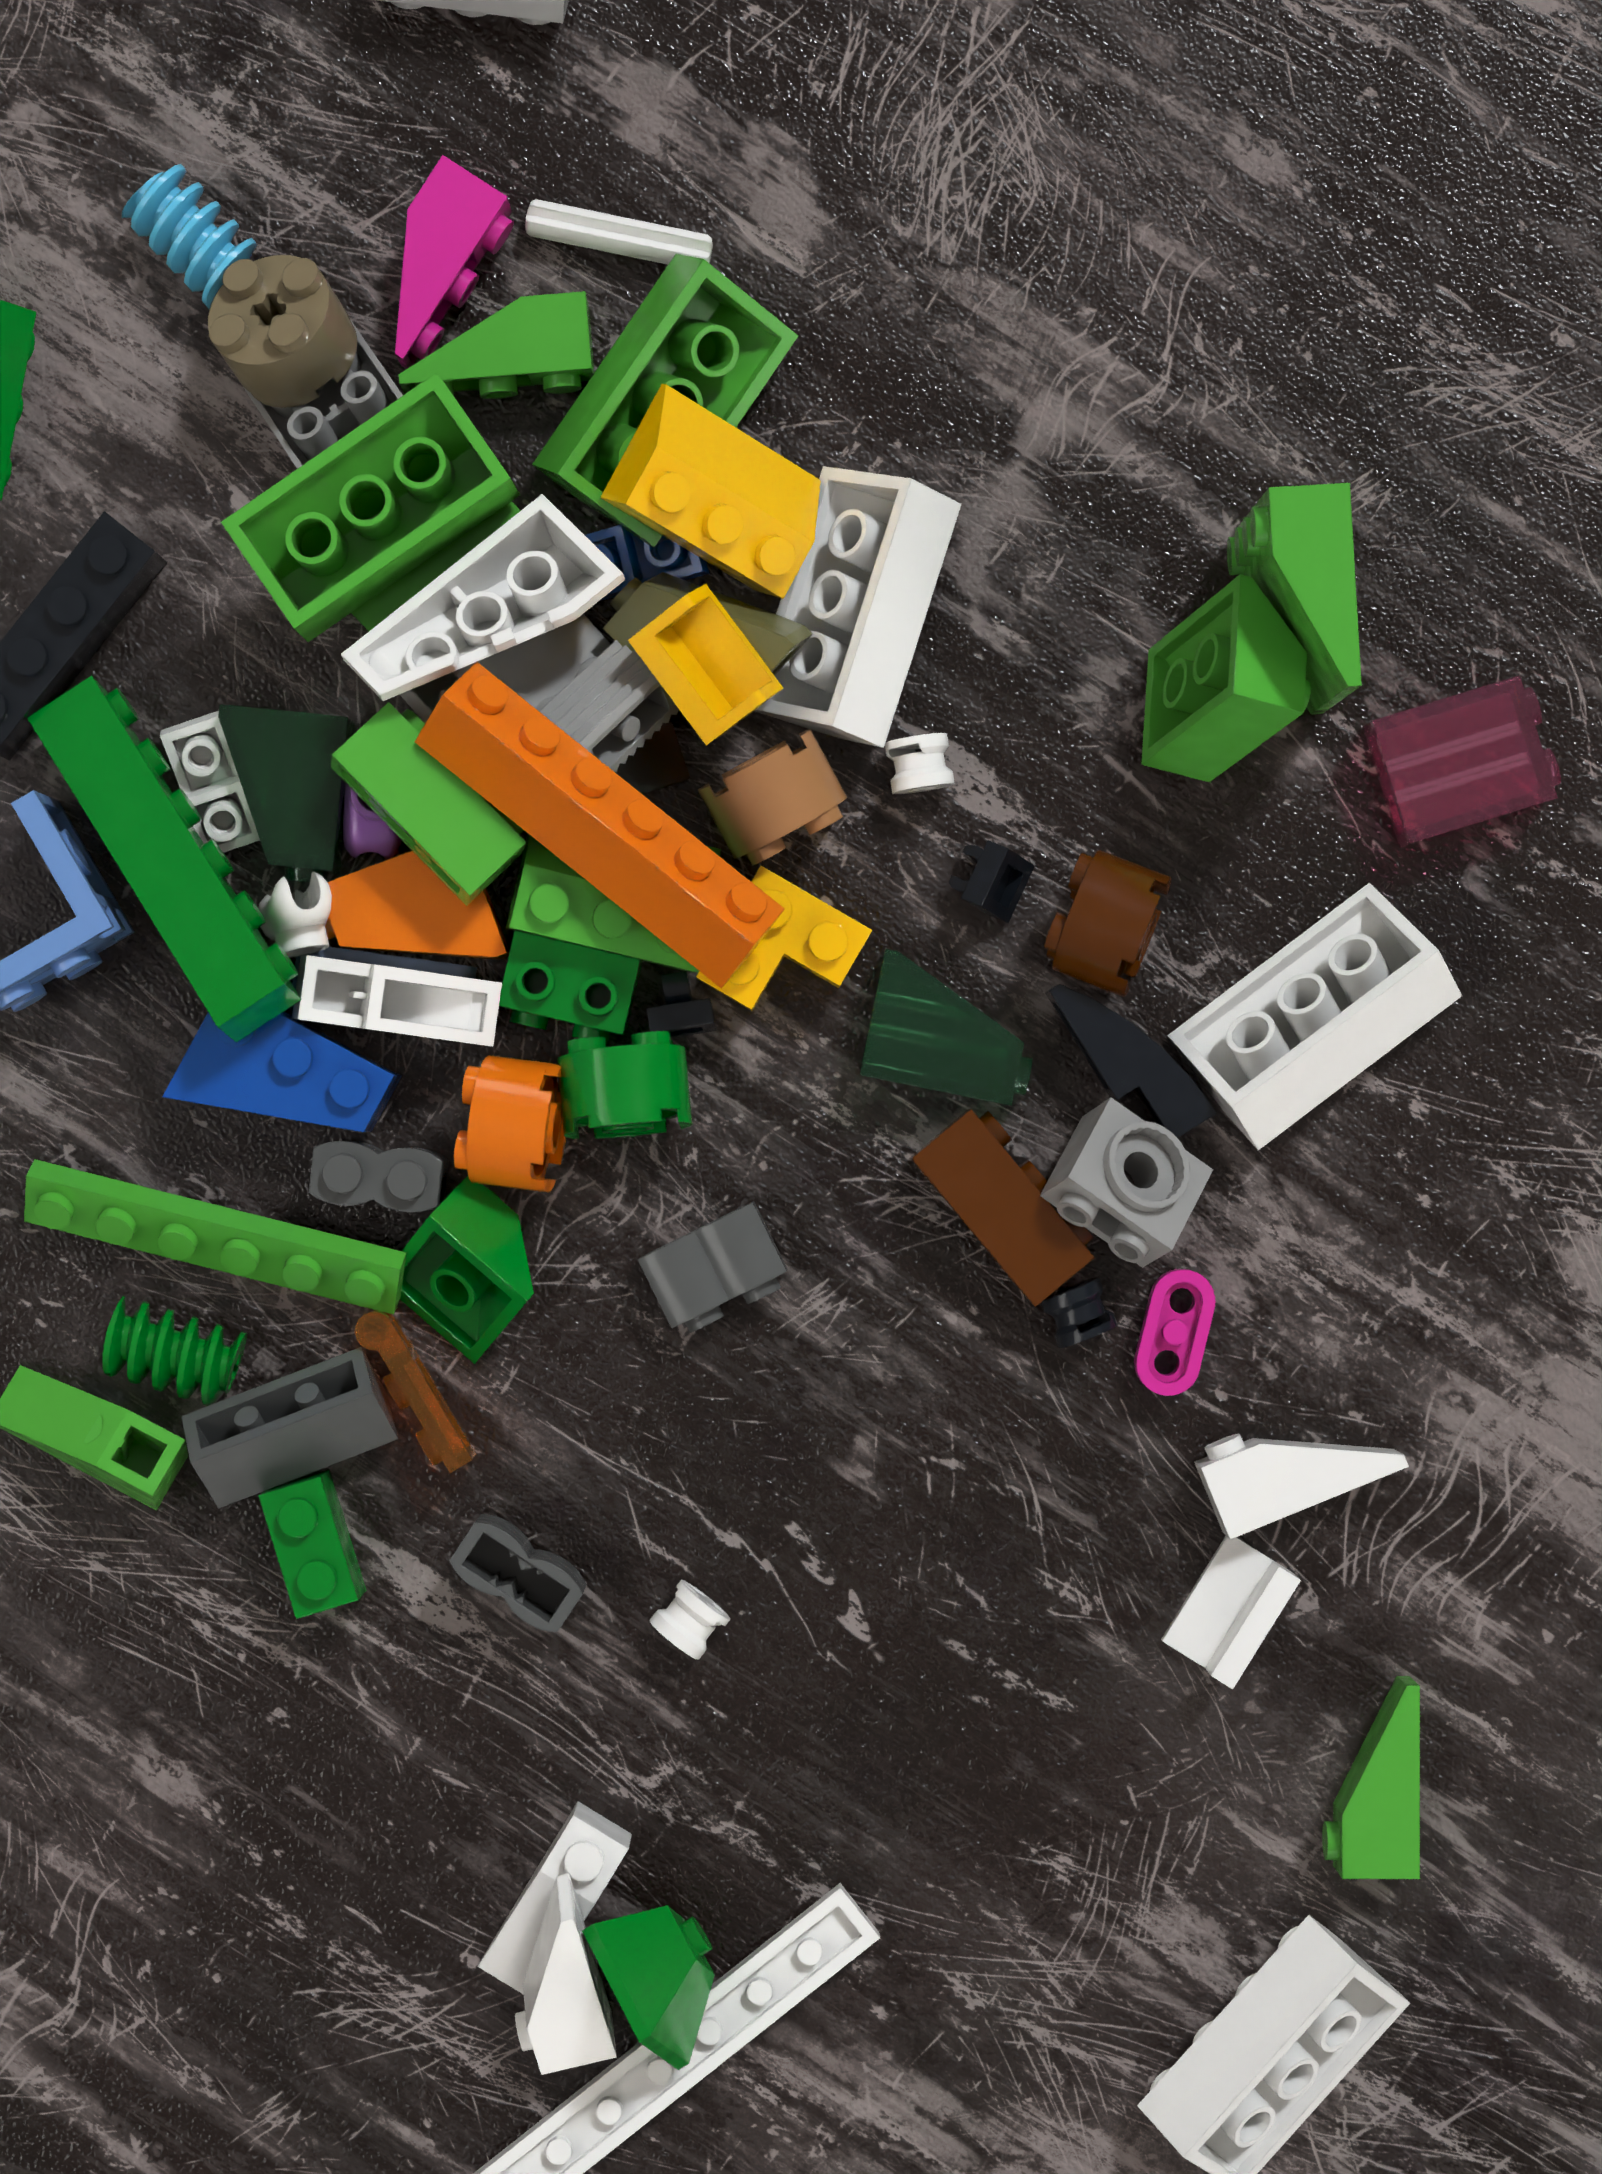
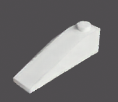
[341,494,625,701]

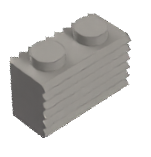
[536,640,679,772]

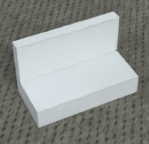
[1161,1536,1301,1689]

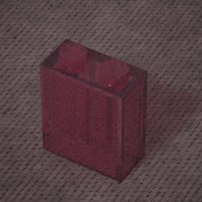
[1363,675,1561,848]

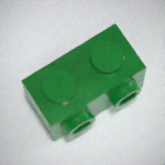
[499,930,643,1045]

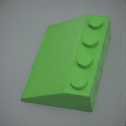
[1227,483,1362,714]

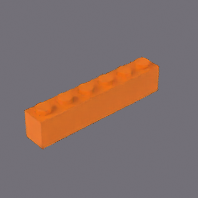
[415,662,785,989]

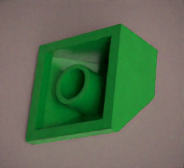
[400,1176,534,1364]
[582,1905,715,2070]

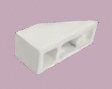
[1194,1434,1409,1539]
[478,1801,632,1995]
[515,1874,617,2075]

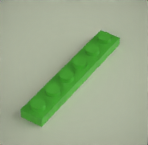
[24,1159,406,1315]

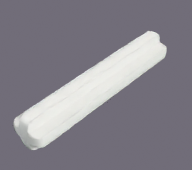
[525,199,713,265]

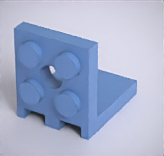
[0,790,134,1012]

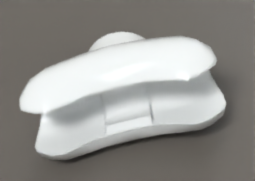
[258,872,332,958]

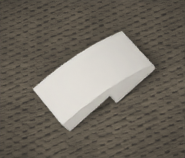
[160,710,265,853]

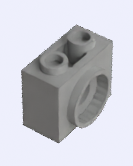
[1040,1097,1213,1268]

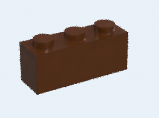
[910,1109,1095,1307]

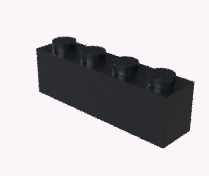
[0,511,168,760]

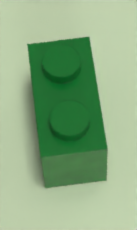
[258,1469,367,1619]

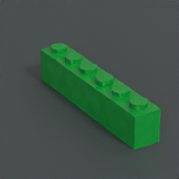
[27,675,302,1043]

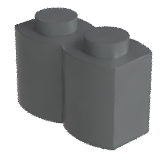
[309,1141,449,1212]
[637,1201,788,1333]
[449,1514,587,1632]

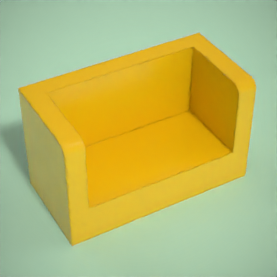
[628,584,783,746]

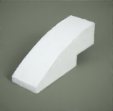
[292,955,502,1047]

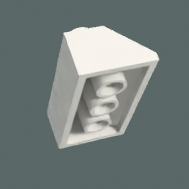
[754,466,961,748]
[1167,883,1462,1150]
[1137,1915,1410,2174]

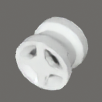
[885,733,955,794]
[649,1579,730,1660]

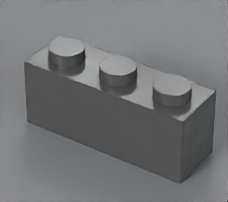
[181,1347,398,1508]

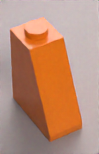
[325,851,510,960]

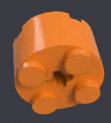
[454,1055,566,1193]

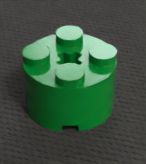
[557,1031,692,1139]

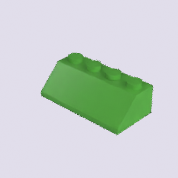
[532,254,798,547]
[221,372,520,642]

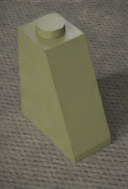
[602,572,813,676]

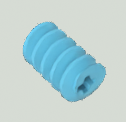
[121,164,257,310]

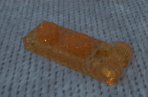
[355,1310,477,1473]

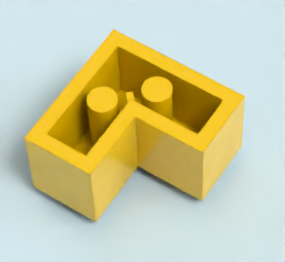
[696,866,872,1011]

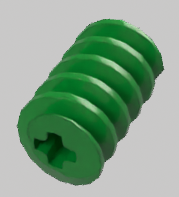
[102,1296,247,1406]

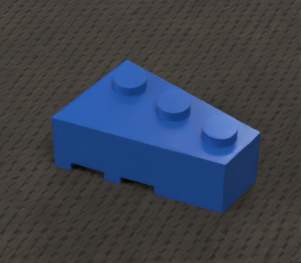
[162,1012,402,1132]

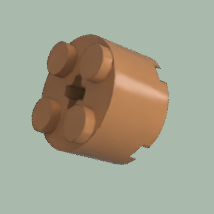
[698,729,847,865]

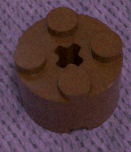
[1044,850,1172,997]

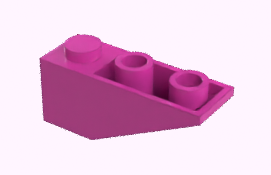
[395,155,514,369]

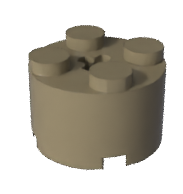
[208,255,357,408]

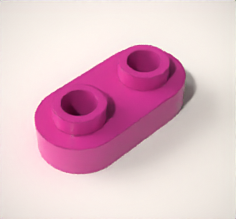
[1134,1269,1216,1396]

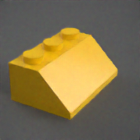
[600,384,821,599]

